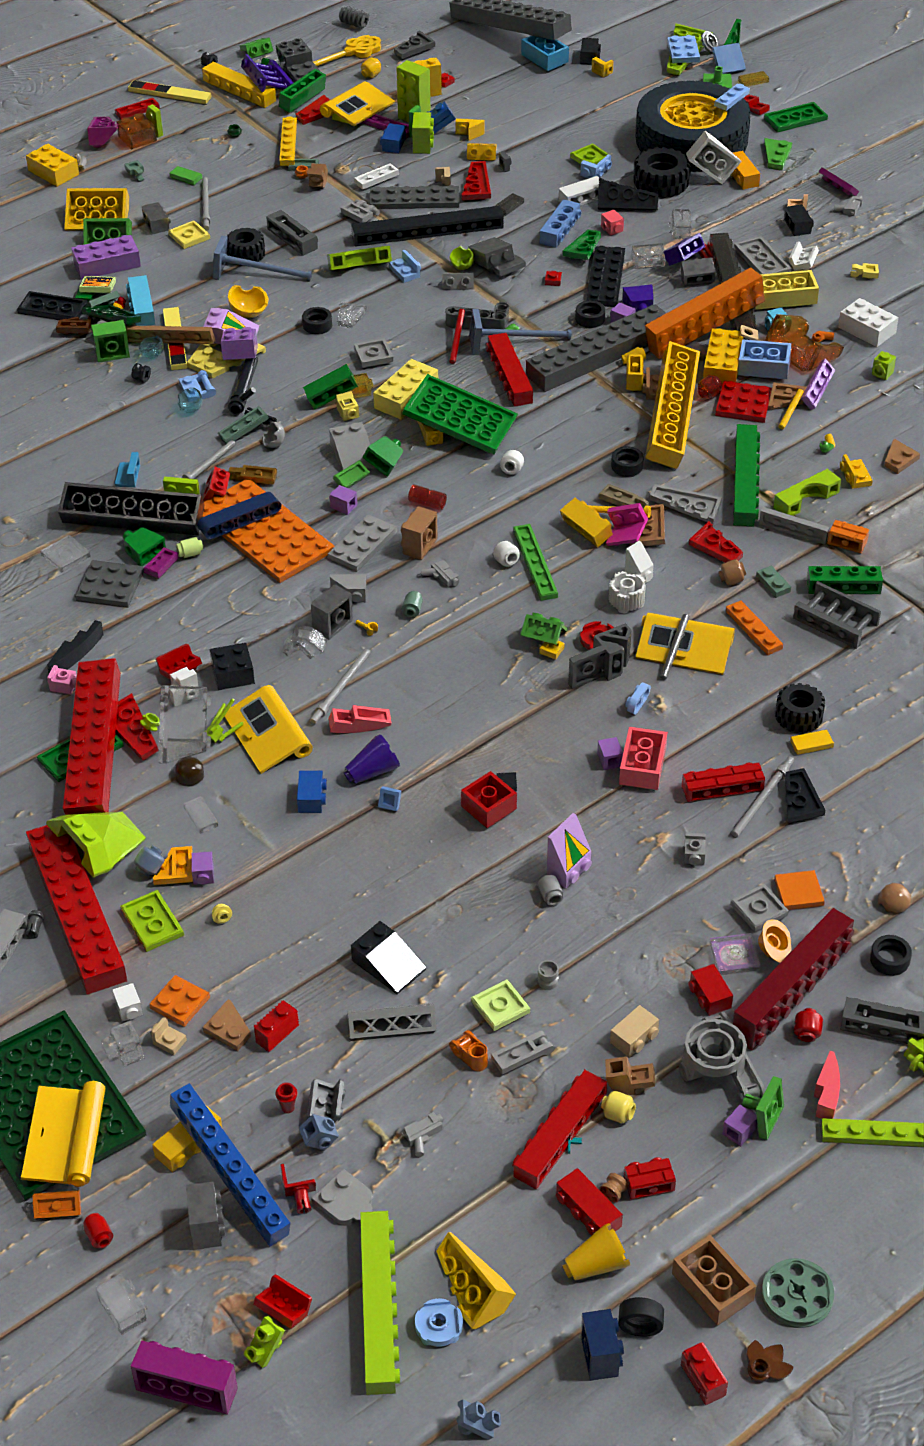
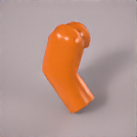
[812,331,834,343]

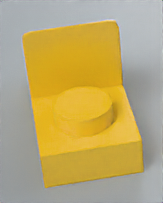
[455,118,485,141]

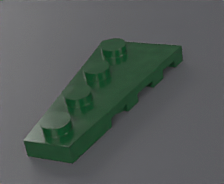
[82,304,141,326]

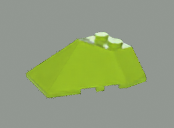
[46,811,146,877]

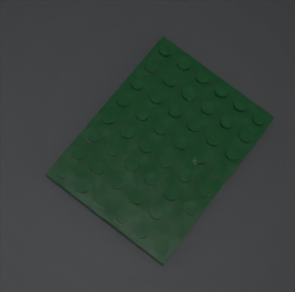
[0,1010,147,1200]

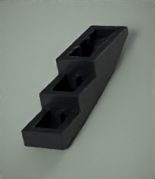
[47,620,104,673]

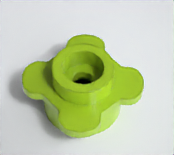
[140,713,160,732]

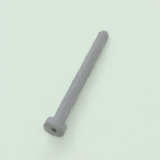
[182,440,235,479]

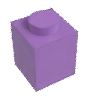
[610,303,636,323]
[329,485,357,515]
[597,737,623,770]
[192,852,214,885]
[722,1105,757,1146]

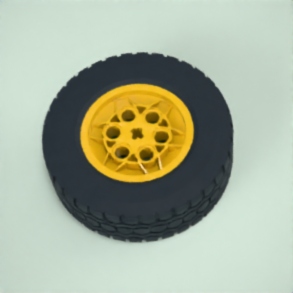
[635,81,751,171]

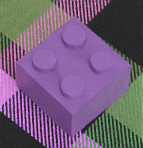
[221,327,258,360]

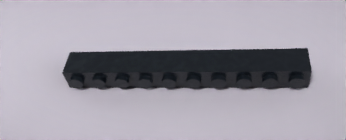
[351,206,504,247]

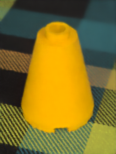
[562,1223,631,1281]

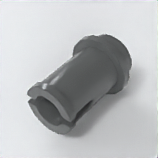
[25,910,44,938]

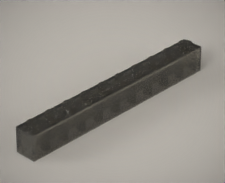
[709,233,759,340]

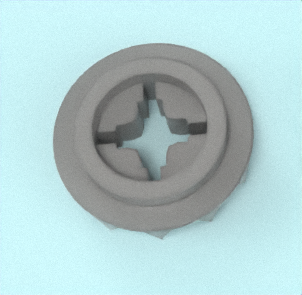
[701,31,718,53]

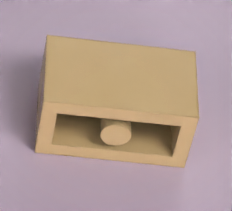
[610,1005,659,1058]

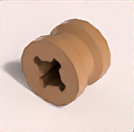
[599,1173,628,1203]

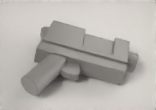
[834,196,863,216]
[421,560,459,587]
[402,1112,443,1157]

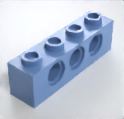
[540,199,581,248]

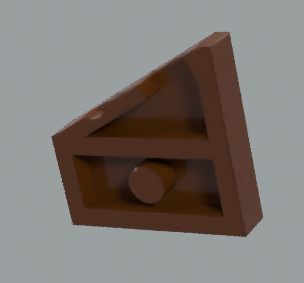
[56,315,93,335]

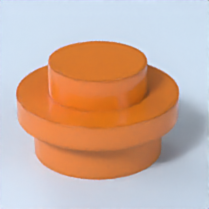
[295,165,308,179]

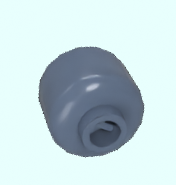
[134,845,165,877]

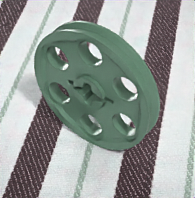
[762,1258,834,1328]

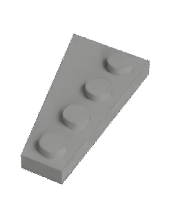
[650,484,722,524]

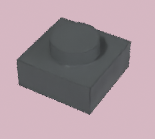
[499,151,512,172]

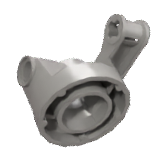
[679,1012,765,1103]

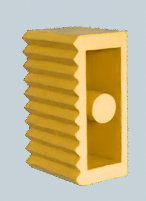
[626,354,644,391]

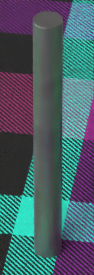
[660,614,690,679]

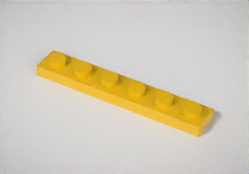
[280,116,297,166]

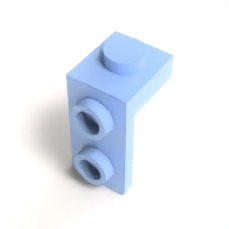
[580,154,612,179]

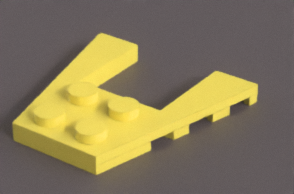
[187,343,266,379]

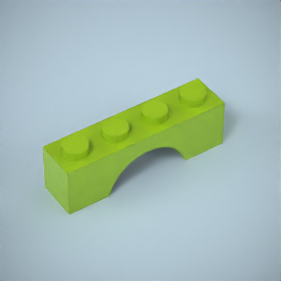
[327,246,392,270]
[773,468,841,516]

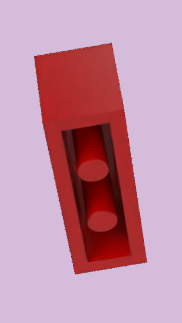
[556,1168,623,1236]

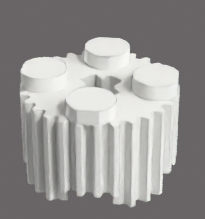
[609,571,646,614]

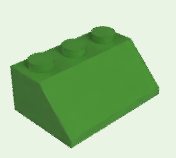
[83,218,132,245]

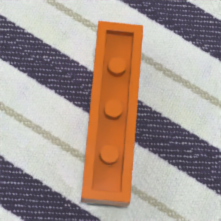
[726,600,783,656]

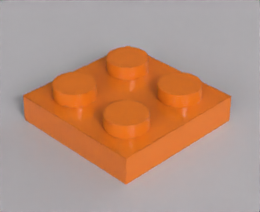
[149,975,210,1027]

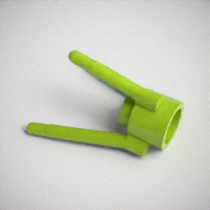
[204,699,244,743]

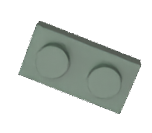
[86,291,119,307]
[756,565,791,598]

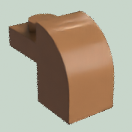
[307,163,328,188]
[605,1056,655,1095]

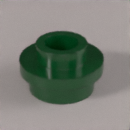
[227,124,242,137]

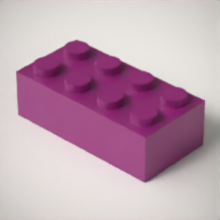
[130,1340,238,1415]

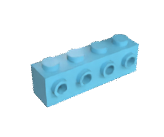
[126,275,155,326]

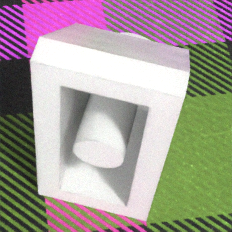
[625,541,654,583]

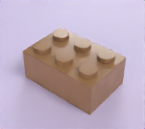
[672,1235,756,1326]

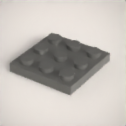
[76,560,144,608]

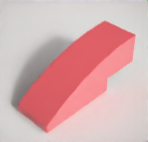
[328,705,392,733]
[814,1051,840,1119]

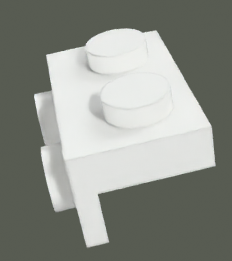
[789,241,819,271]

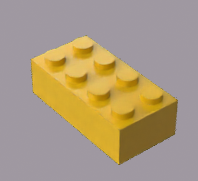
[703,328,744,385]

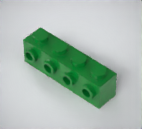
[279,69,326,113]
[807,566,883,594]

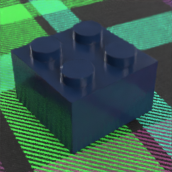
[581,1309,624,1381]

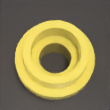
[212,904,232,924]

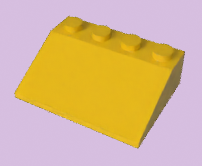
[64,188,129,230]

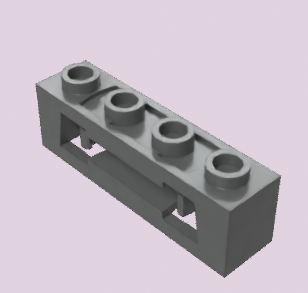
[266,210,318,256]
[840,997,924,1044]

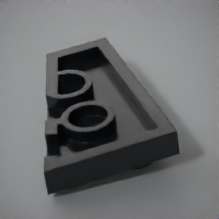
[785,768,826,823]

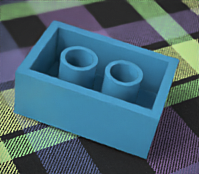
[521,35,569,71]

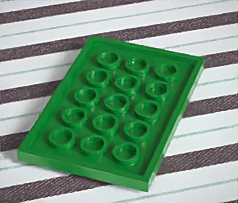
[402,374,518,455]

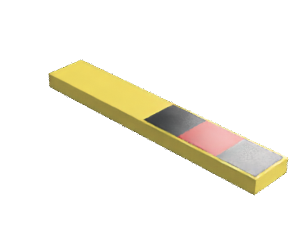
[128,80,212,104]
[163,307,187,370]

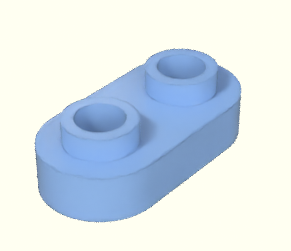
[625,682,651,714]

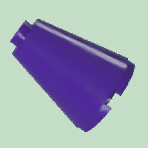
[344,734,400,784]

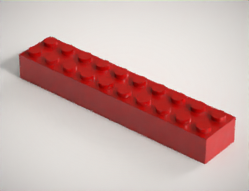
[63,658,121,815]
[26,825,127,995]

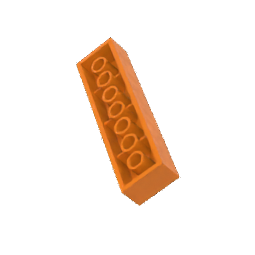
[645,267,765,359]

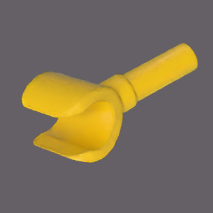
[356,620,378,636]

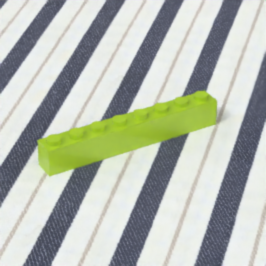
[360,1211,400,1395]

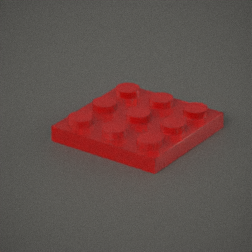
[715,381,772,423]

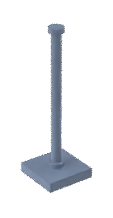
[213,236,312,281]
[469,309,572,355]

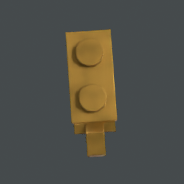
[228,465,277,485]

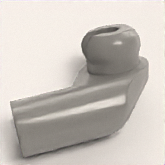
[73,153,87,171]

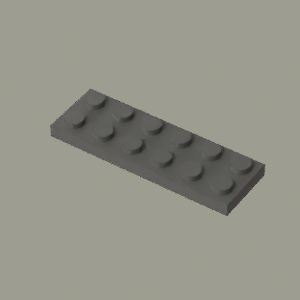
[370,185,459,209]

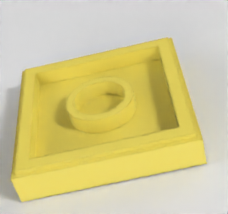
[168,221,210,249]

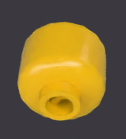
[361,57,381,78]

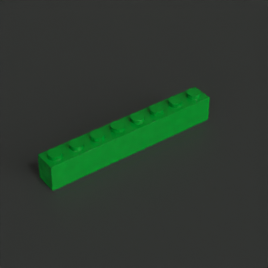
[733,424,760,527]

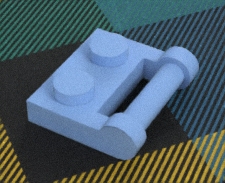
[179,370,216,403]

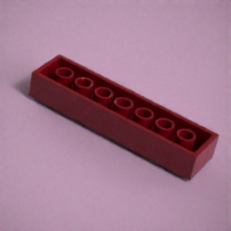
[733,908,854,1051]

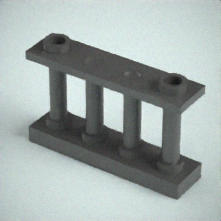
[793,581,881,649]

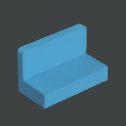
[115,452,140,487]

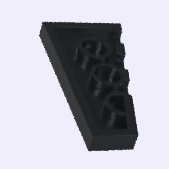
[598,178,658,210]

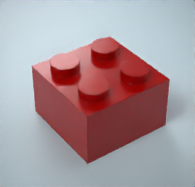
[461,771,517,828]

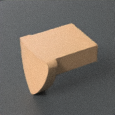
[787,194,808,209]

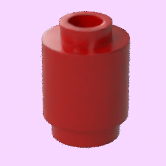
[83,1213,113,1248]

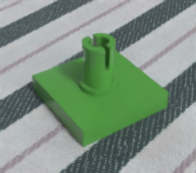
[703,66,732,89]
[742,1076,784,1140]

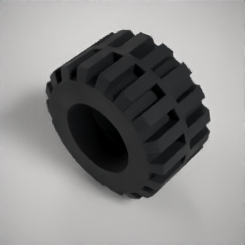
[227,228,265,262]
[775,683,825,733]

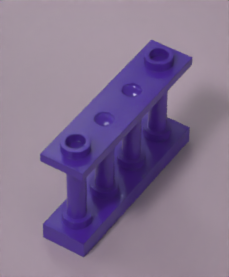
[241,54,293,92]

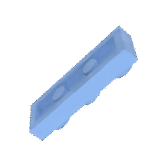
[714,83,750,111]

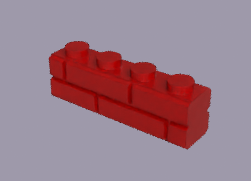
[682,762,765,802]

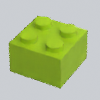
[412,112,434,154]

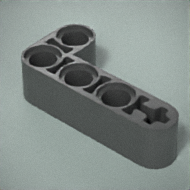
[445,302,509,330]

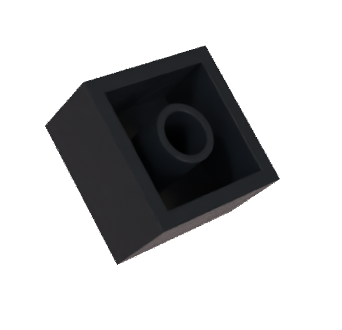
[209,643,255,690]

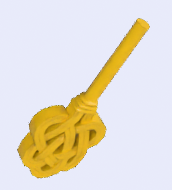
[314,35,381,66]

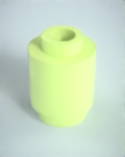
[176,537,203,558]

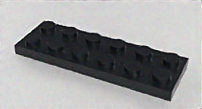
[586,246,626,307]

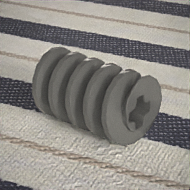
[339,6,369,28]

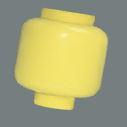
[601,1091,636,1123]

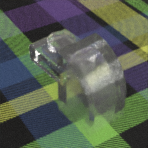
[282,626,327,659]

